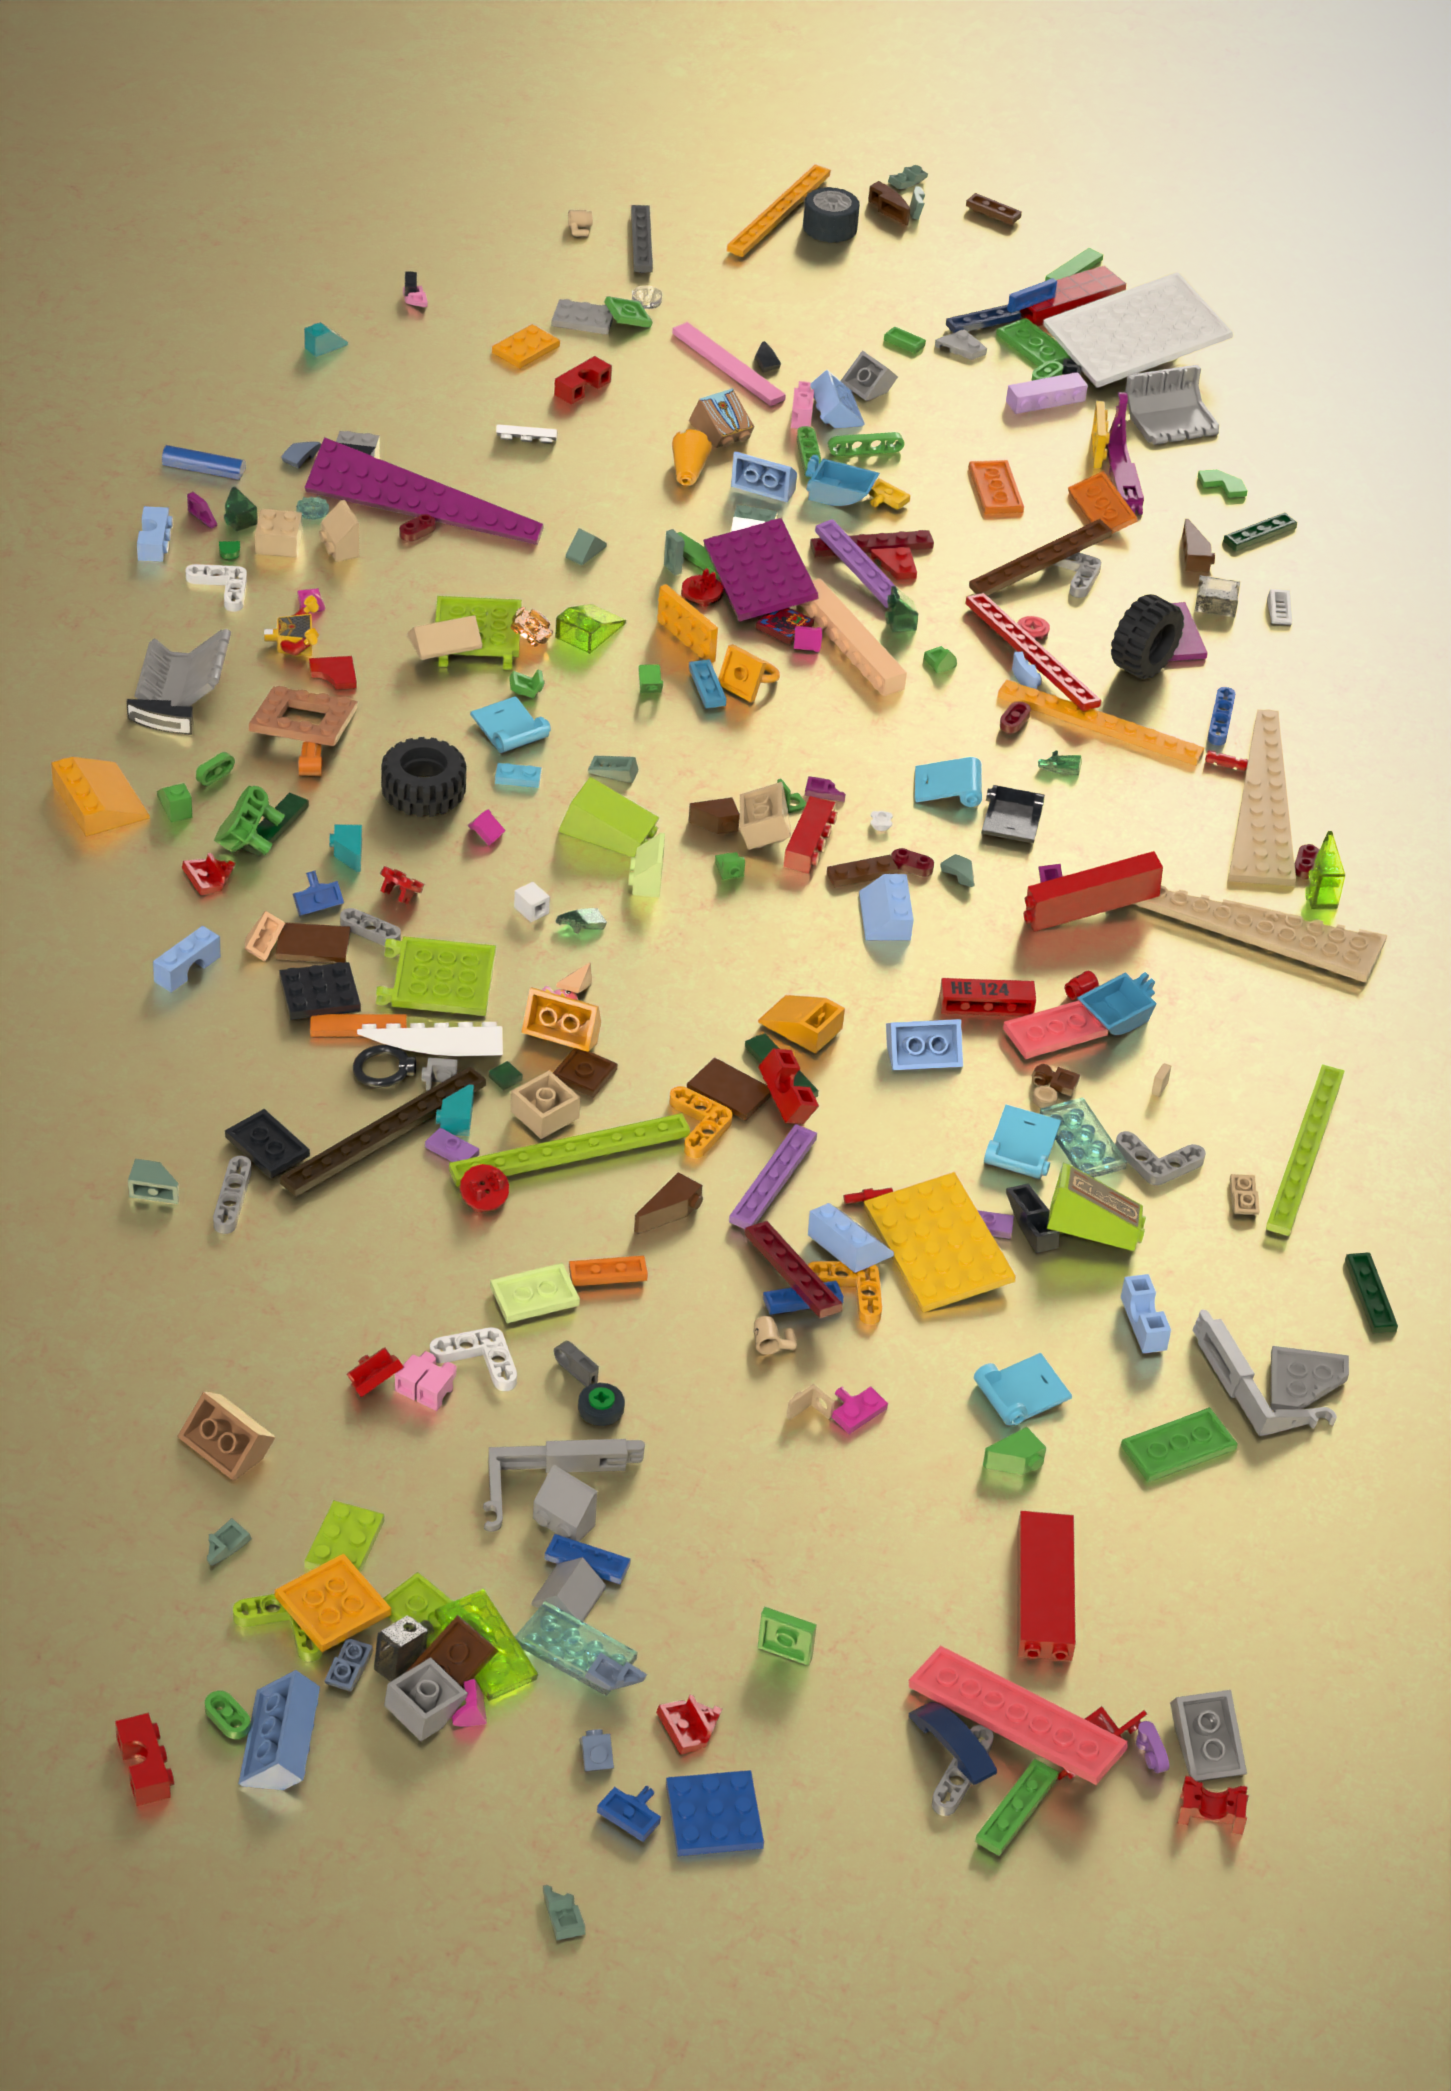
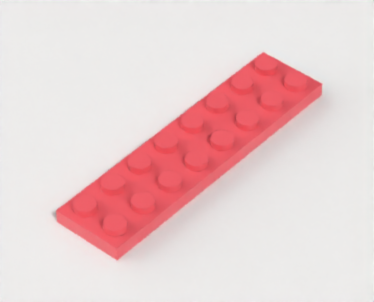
[909,1645,1128,1785]

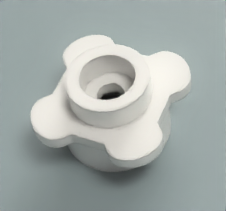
[870,811,893,831]

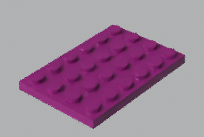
[703,518,819,621]

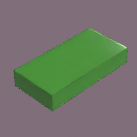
[883,326,926,354]

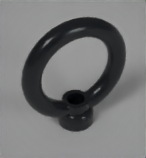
[353,1045,416,1088]

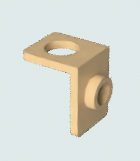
[787,1384,834,1420]

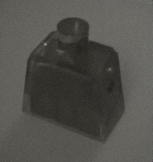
[374,1616,434,1682]

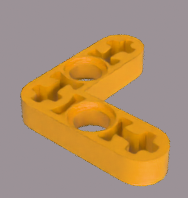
[669,1086,732,1158]
[808,1261,882,1325]

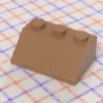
[177,1392,276,1480]

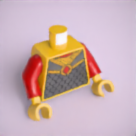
[264,595,319,656]

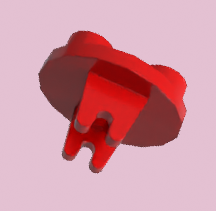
[681,568,723,607]
[380,866,425,904]
[459,1164,509,1213]

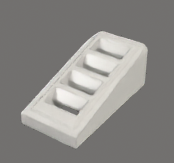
[1267,588,1293,625]

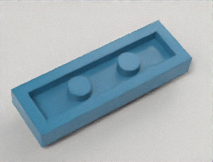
[689,659,726,708]

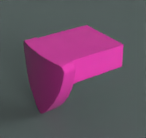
[297,588,326,613]
[794,626,822,653]
[467,809,506,846]
[452,1679,487,1727]

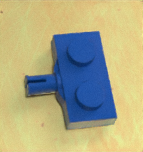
[293,870,344,916]
[597,1786,661,1842]

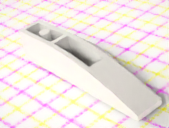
[357,1022,503,1056]

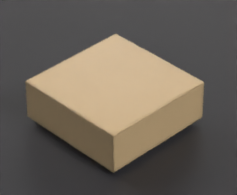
[1151,1063,1172,1097]

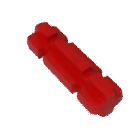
[1205,750,1248,772]

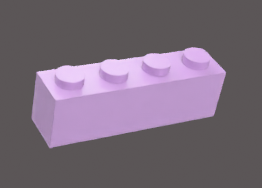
[1006,372,1088,414]

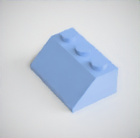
[810,370,865,428]
[731,451,797,502]
[859,874,914,940]
[886,1019,963,1070]
[808,1203,894,1273]

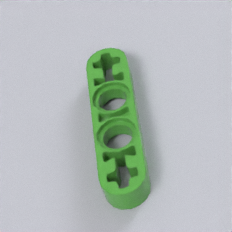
[797,426,822,479]
[828,432,905,456]

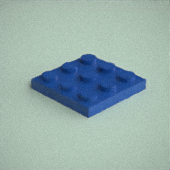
[666,1770,764,1856]

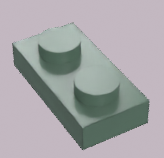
[664,529,685,575]

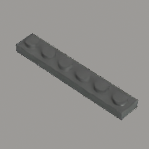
[631,205,653,273]

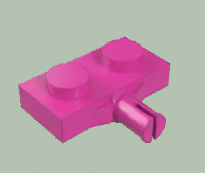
[832,1386,888,1434]

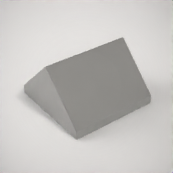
[532,1557,606,1626]

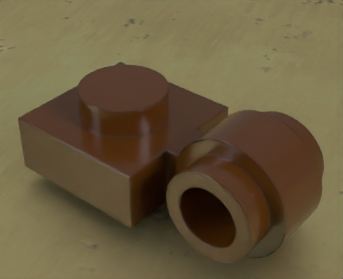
[1032,1064,1080,1097]

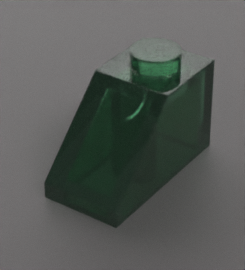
[224,487,258,532]

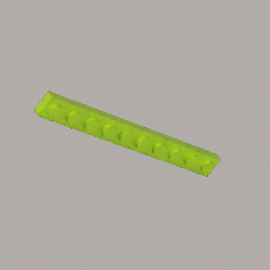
[1266,1064,1345,1236]
[449,1113,690,1187]

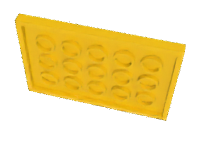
[864,1172,1016,1313]

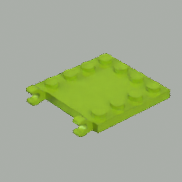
[435,596,522,670]
[376,936,496,1016]

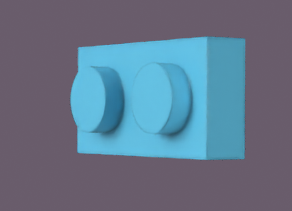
[495,763,542,788]

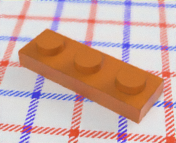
[569,1255,648,1286]

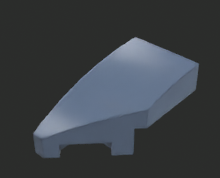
[281,442,321,469]
[585,1652,647,1690]

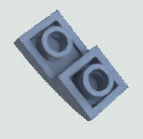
[324,1638,373,1692]

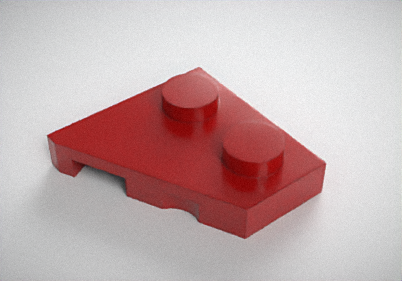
[871,547,917,580]

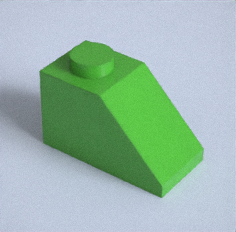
[157,783,192,822]
[983,1427,1046,1475]

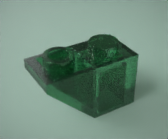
[885,586,919,632]

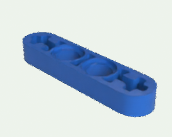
[1208,686,1236,746]

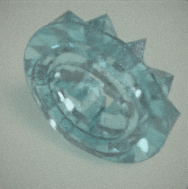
[296,496,329,519]

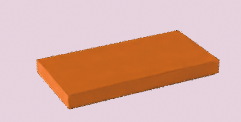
[968,460,1024,514]
[1068,471,1138,534]

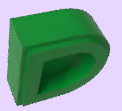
[219,541,240,560]

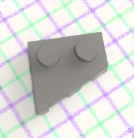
[935,329,987,360]

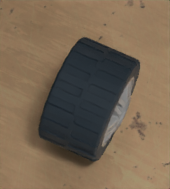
[803,187,860,243]

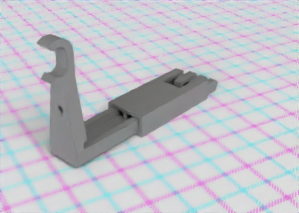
[1193,1309,1337,1436]
[483,1439,645,1532]

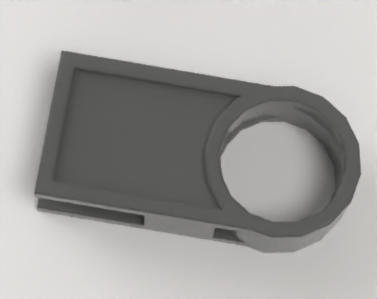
[554,1341,599,1387]

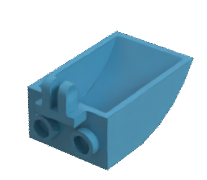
[805,455,880,506]
[1078,972,1157,1035]

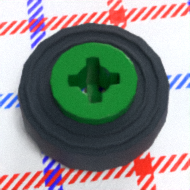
[578,1382,625,1426]

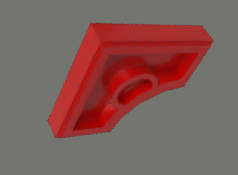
[309,656,357,690]

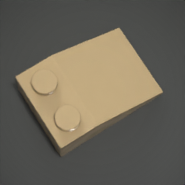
[740,782,791,850]

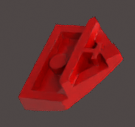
[182,853,236,896]
[347,1347,404,1397]
[656,1694,722,1755]

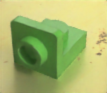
[715,852,745,880]

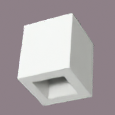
[514,882,550,922]

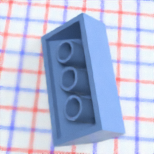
[238,1670,320,1790]

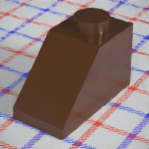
[688,797,740,834]

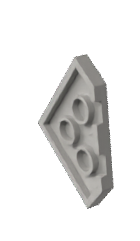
[1270,1346,1349,1410]

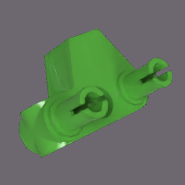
[214,786,285,855]

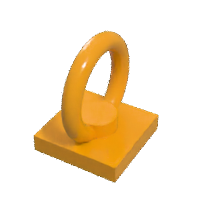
[718,644,780,702]

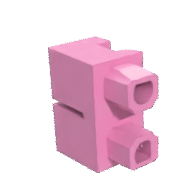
[791,381,814,429]
[395,1351,457,1411]

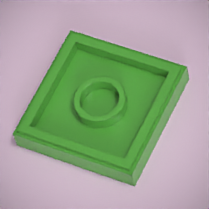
[604,296,653,328]
[757,1607,817,1665]

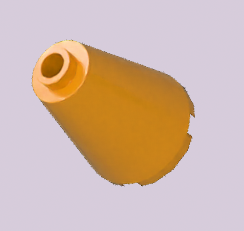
[672,429,712,486]

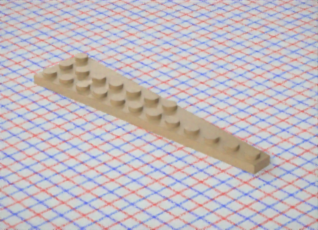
[1228,709,1296,886]
[1135,885,1387,983]

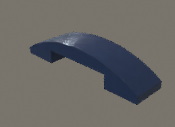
[909,1701,997,1785]

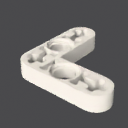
[185,564,247,612]
[430,1327,517,1391]

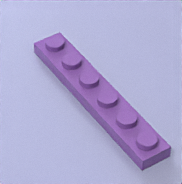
[815,519,904,608]
[729,1124,817,1229]

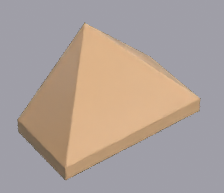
[245,911,285,961]
[556,963,592,993]

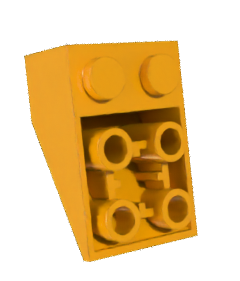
[758,995,845,1054]

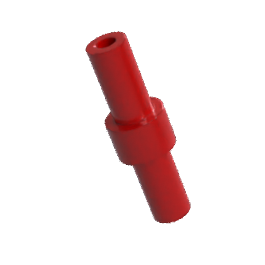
[843,1187,893,1205]

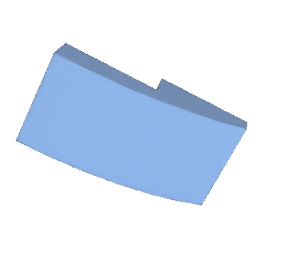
[1012,652,1041,689]

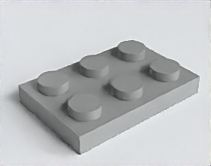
[552,299,614,335]

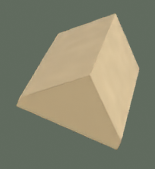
[407,615,482,660]

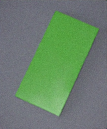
[996,318,1072,367]
[1121,1407,1238,1482]

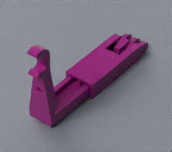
[1105,392,1144,515]

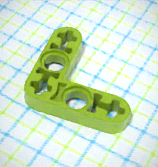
[233,1594,323,1662]

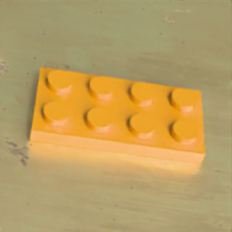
[657,584,718,663]

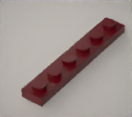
[810,530,934,557]
[745,1221,842,1318]

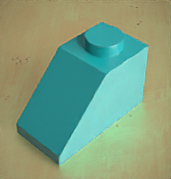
[304,322,348,357]
[329,824,362,872]
[436,1085,474,1136]

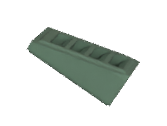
[588,756,638,783]

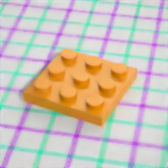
[274,1553,391,1652]

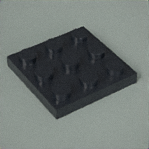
[279,962,361,1020]

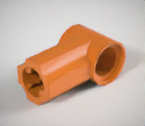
[299,741,322,777]

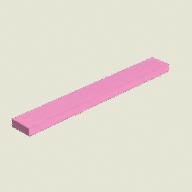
[672,322,786,406]

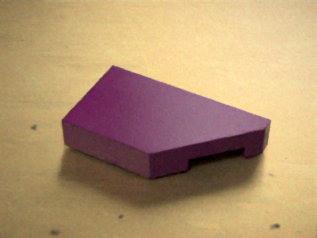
[187,492,217,529]
[804,776,846,802]

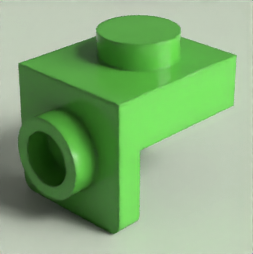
[509,670,545,699]

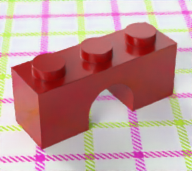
[554,356,612,405]
[758,1048,819,1124]
[115,1713,174,1806]

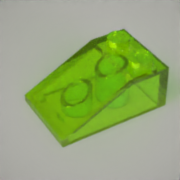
[555,604,626,654]
[1305,831,1346,909]

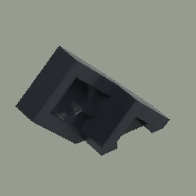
[754,341,781,372]
[1062,358,1082,375]

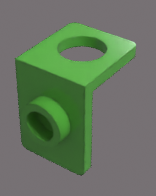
[639,664,663,693]
[777,778,806,814]

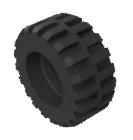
[1110,594,1184,679]
[381,737,467,817]

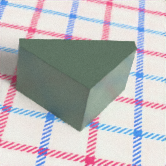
[566,528,607,565]

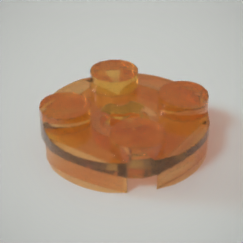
[511,607,553,647]

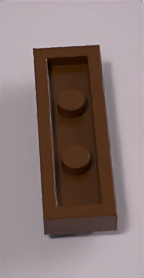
[965,193,1022,225]
[826,854,898,888]

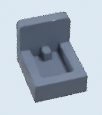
[579,1729,614,1772]

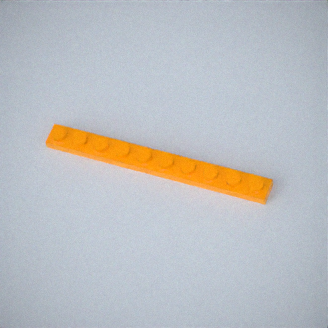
[727,165,831,257]
[997,679,1205,766]

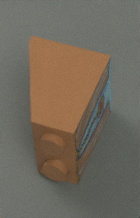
[689,388,755,448]

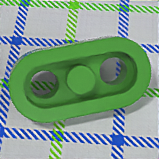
[1031,361,1063,381]
[196,752,235,786]
[205,1691,251,1739]

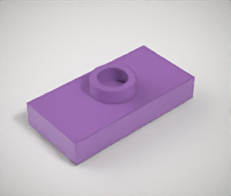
[425,1128,479,1162]
[977,1210,1014,1239]

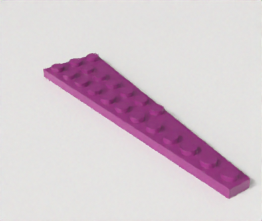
[304,437,544,545]

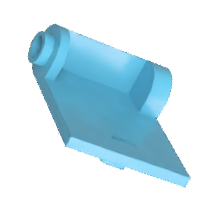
[470,696,551,753]
[915,757,982,807]
[984,1104,1061,1179]
[974,1353,1072,1425]

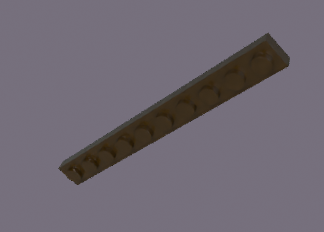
[280,1066,486,1197]

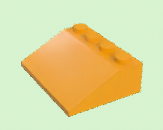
[51,757,150,837]

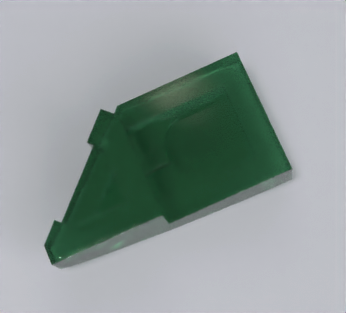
[1038,750,1082,775]
[556,908,607,935]

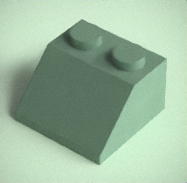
[731,505,777,531]

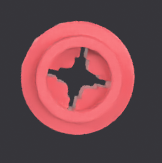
[1017,616,1050,640]

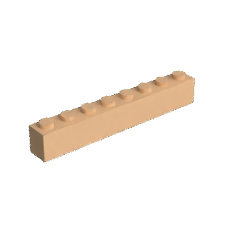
[799,578,907,696]

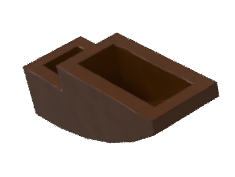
[868,181,910,225]

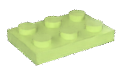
[490,1263,580,1323]

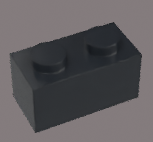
[404,271,417,296]

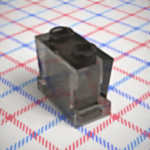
[1195,575,1241,617]

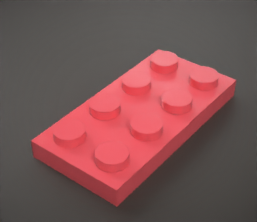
[1003,1001,1108,1059]

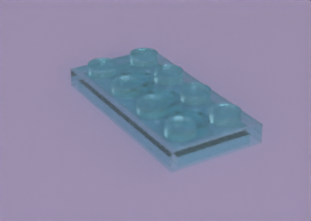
[1040,1097,1127,1178]
[514,1601,638,1696]

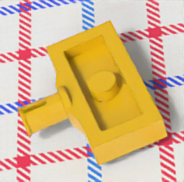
[868,478,911,510]

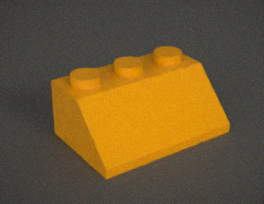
[521,987,601,1052]

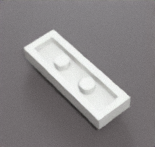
[496,425,557,443]

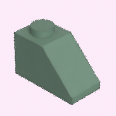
[128,1159,179,1204]

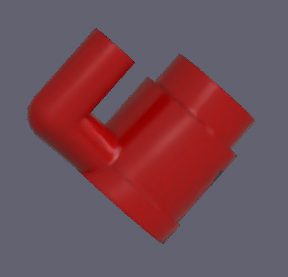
[1064,970,1099,1000]

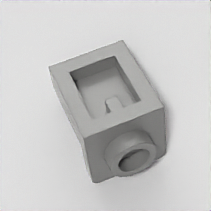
[422,1058,457,1091]

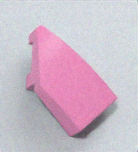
[403,286,428,307]

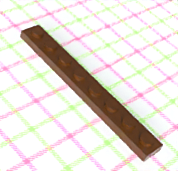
[969,519,1112,596]

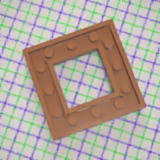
[249,686,358,746]

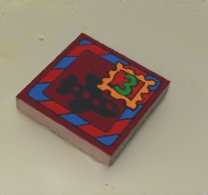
[756,607,814,645]

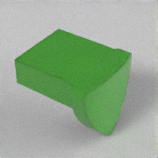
[923,646,957,673]

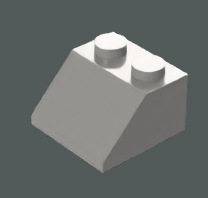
[840,350,898,401]
[533,1465,597,1542]
[384,1658,468,1741]

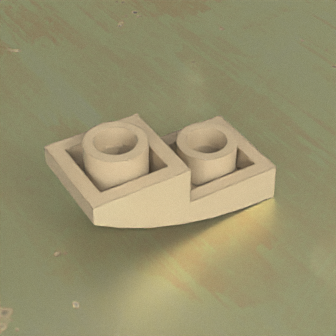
[1229,1174,1260,1215]

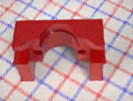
[1177,1776,1249,1835]

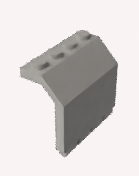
[1125,364,1220,445]
[134,629,231,706]

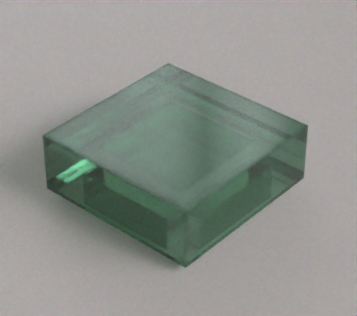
[489,1061,523,1090]

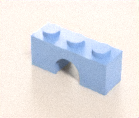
[137,506,173,562]
[153,926,221,993]
[1121,1274,1171,1353]

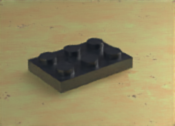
[225,1109,310,1179]

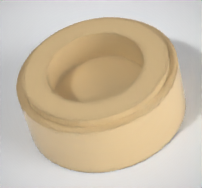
[1033,1086,1057,1109]

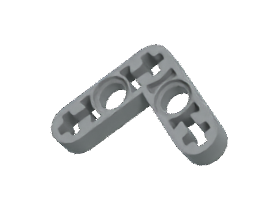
[1053,552,1102,598]
[1115,1131,1206,1185]

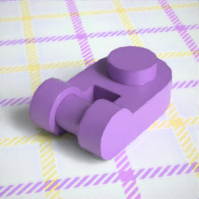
[1136,1721,1169,1773]

